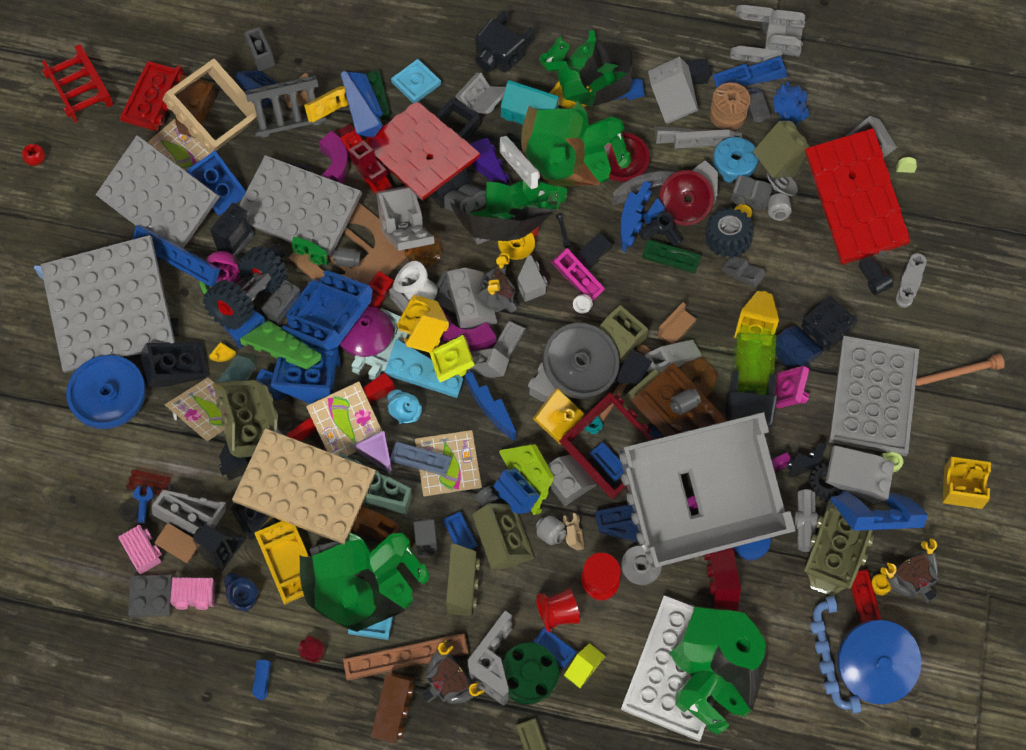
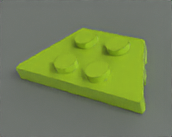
[499,444,554,515]

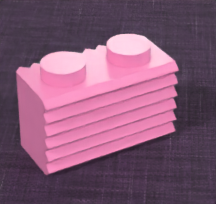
[118,525,162,575]
[170,578,216,610]

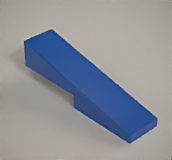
[713,56,787,87]

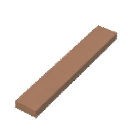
[343,633,469,681]

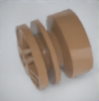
[710,83,750,131]

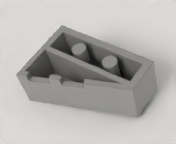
[152,490,226,537]

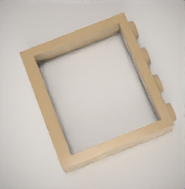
[163,59,258,153]

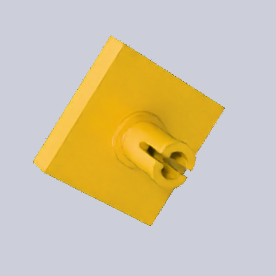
[532,389,585,444]

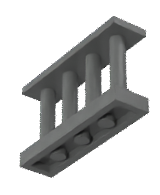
[245,75,326,137]

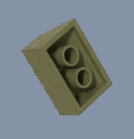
[472,504,534,569]
[446,544,480,616]

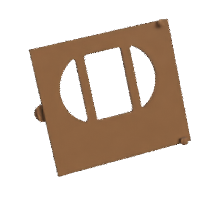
[288,202,415,285]

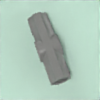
[795,489,818,552]

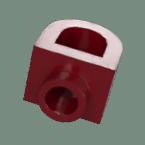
[298,636,325,663]

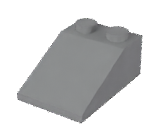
[648,57,698,124]
[826,446,895,504]

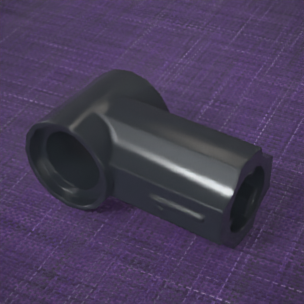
[858,257,893,295]

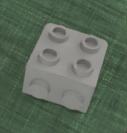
[456,73,506,114]

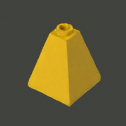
[734,291,779,347]

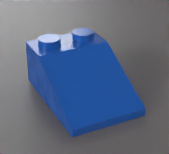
[186,150,246,216]

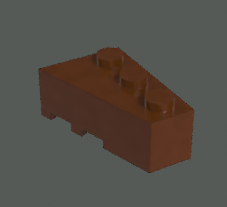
[175,75,217,138]

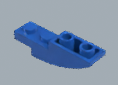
[620,181,652,252]

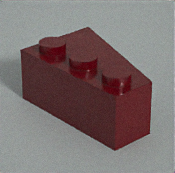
[703,547,741,611]

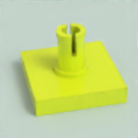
[430,335,475,382]

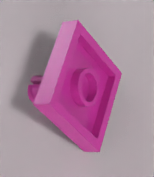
[774,366,809,409]

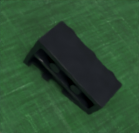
[193,524,246,571]

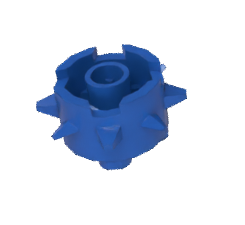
[774,81,809,126]

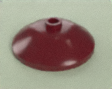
[604,132,650,182]
[659,170,714,226]

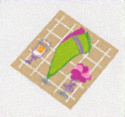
[148,119,210,171]
[164,377,225,441]
[306,382,382,456]
[415,430,482,497]

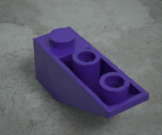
[470,138,509,185]

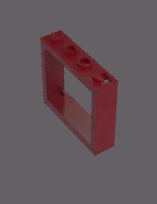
[559,393,659,500]

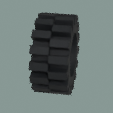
[808,463,843,502]

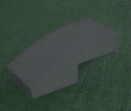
[722,256,766,288]

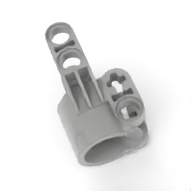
[730,5,806,63]

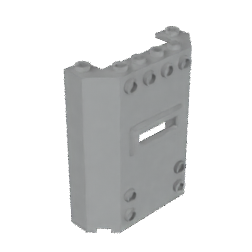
[619,412,796,568]

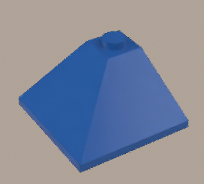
[271,348,338,404]

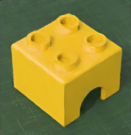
[397,295,449,353]
[942,457,991,509]

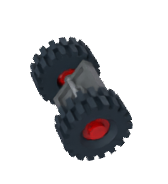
[203,246,287,330]

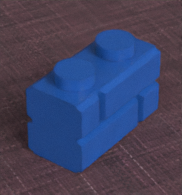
[494,468,540,514]

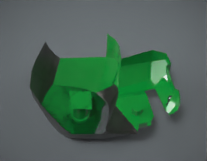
[539,30,633,107]
[450,180,567,241]
[300,532,429,632]
[669,605,768,735]

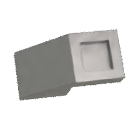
[747,88,771,122]

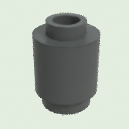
[333,247,361,268]
[670,389,701,415]

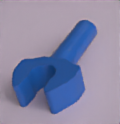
[133,486,155,523]

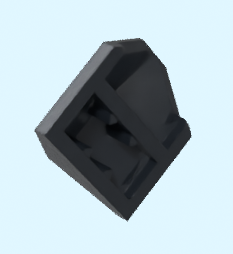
[615,349,653,384]

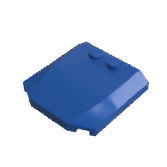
[282,270,372,350]

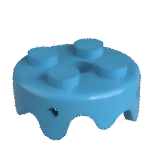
[713,137,759,183]

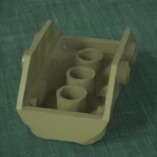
[212,380,278,458]
[804,499,874,596]

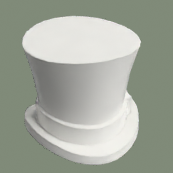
[393,261,438,301]

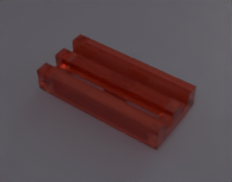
[126,469,171,496]

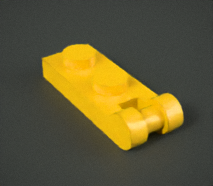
[304,86,349,122]

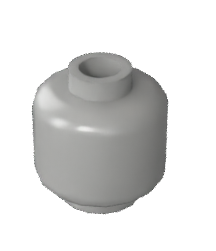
[767,193,792,221]
[536,516,566,545]

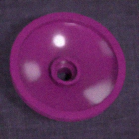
[340,306,393,357]

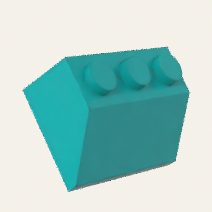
[501,80,559,125]

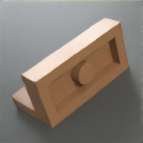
[657,302,697,345]
[155,523,199,563]

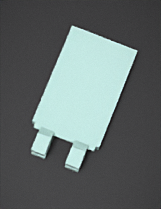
[352,308,409,381]

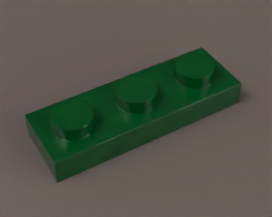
[363,70,390,120]
[642,240,701,274]

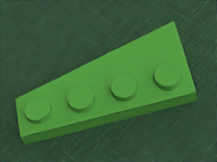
[240,320,321,369]

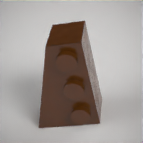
[371,672,415,744]

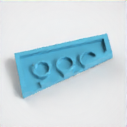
[384,339,463,398]

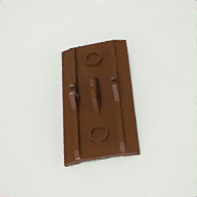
[631,363,727,437]

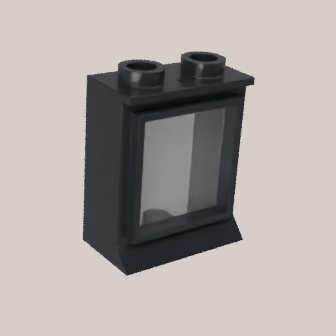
[210,202,256,258]

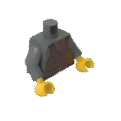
[476,253,518,313]
[880,539,938,603]
[422,640,484,704]

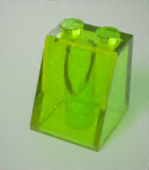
[732,333,776,394]

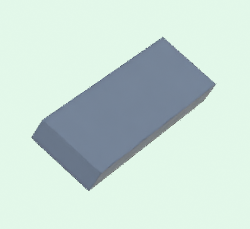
[390,442,452,477]

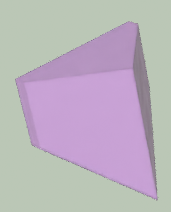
[356,431,392,474]

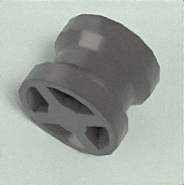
[475,486,500,507]

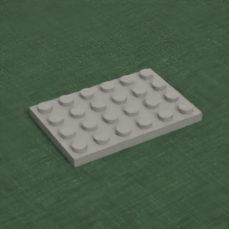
[96,135,220,249]
[239,155,362,258]
[829,336,919,456]

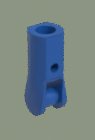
[252,660,271,700]

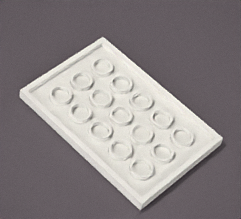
[621,596,715,741]

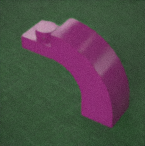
[319,131,349,184]
[440,306,496,352]

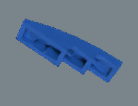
[465,372,516,441]

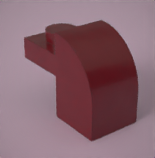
[349,141,388,184]

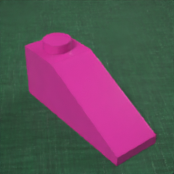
[549,248,605,301]

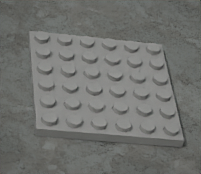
[40,235,175,373]

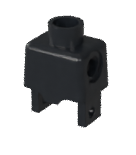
[474,10,535,73]
[726,371,778,428]

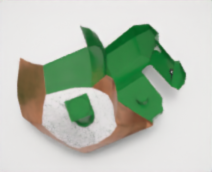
[521,101,631,186]

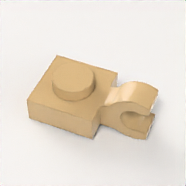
[563,513,584,551]

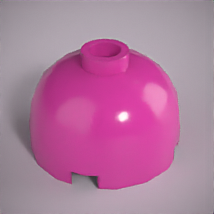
[205,251,240,284]

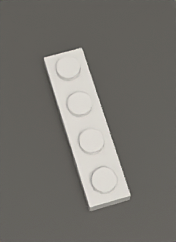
[500,136,540,189]

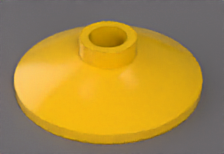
[498,233,535,260]

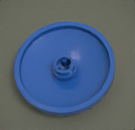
[66,355,146,429]
[837,620,921,704]

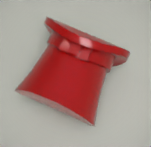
[581,553,621,601]
[535,587,580,633]

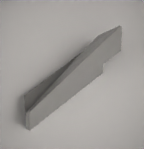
[654,126,742,149]

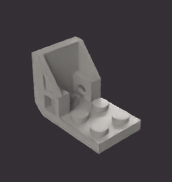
[376,186,434,251]
[468,611,513,706]

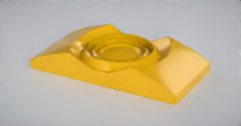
[255,521,309,605]

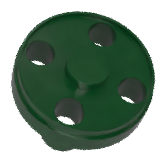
[501,643,559,705]

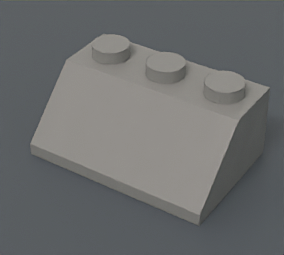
[447,268,497,329]

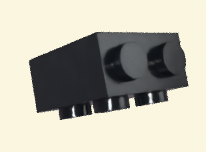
[801,295,858,351]

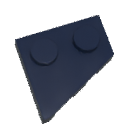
[594,505,639,542]

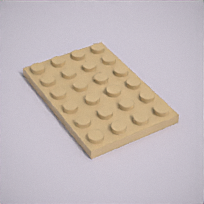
[232,428,376,545]

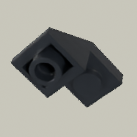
[787,442,827,478]

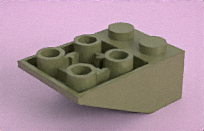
[599,305,648,364]

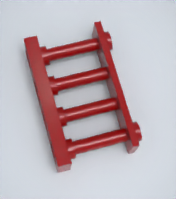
[42,44,113,123]

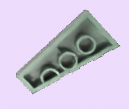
[339,452,412,515]

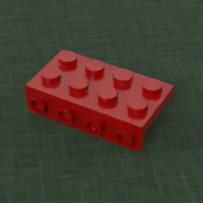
[120,61,185,131]

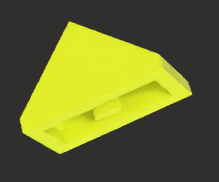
[564,643,606,688]

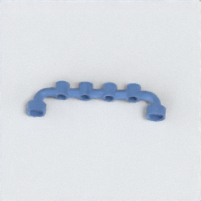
[810,596,861,714]

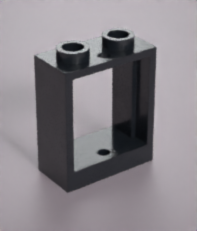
[436,98,481,141]

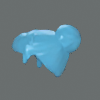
[387,390,422,424]

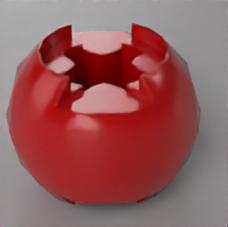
[22,143,45,166]

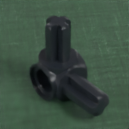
[639,212,682,247]

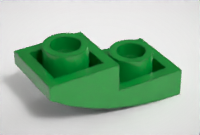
[292,236,328,265]

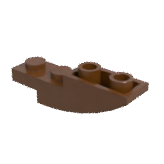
[352,507,416,548]

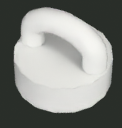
[573,294,593,314]

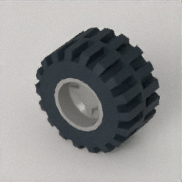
[706,208,753,258]

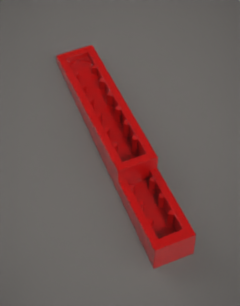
[286,373,395,441]

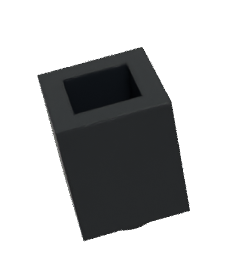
[686,59,712,85]

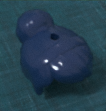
[224,572,259,611]

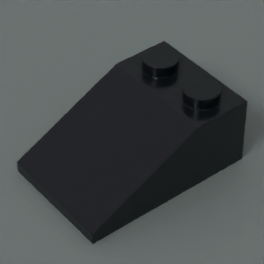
[140,342,208,388]

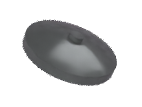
[542,323,619,399]

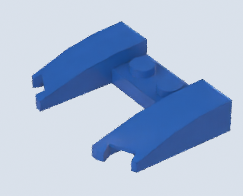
[831,490,928,531]

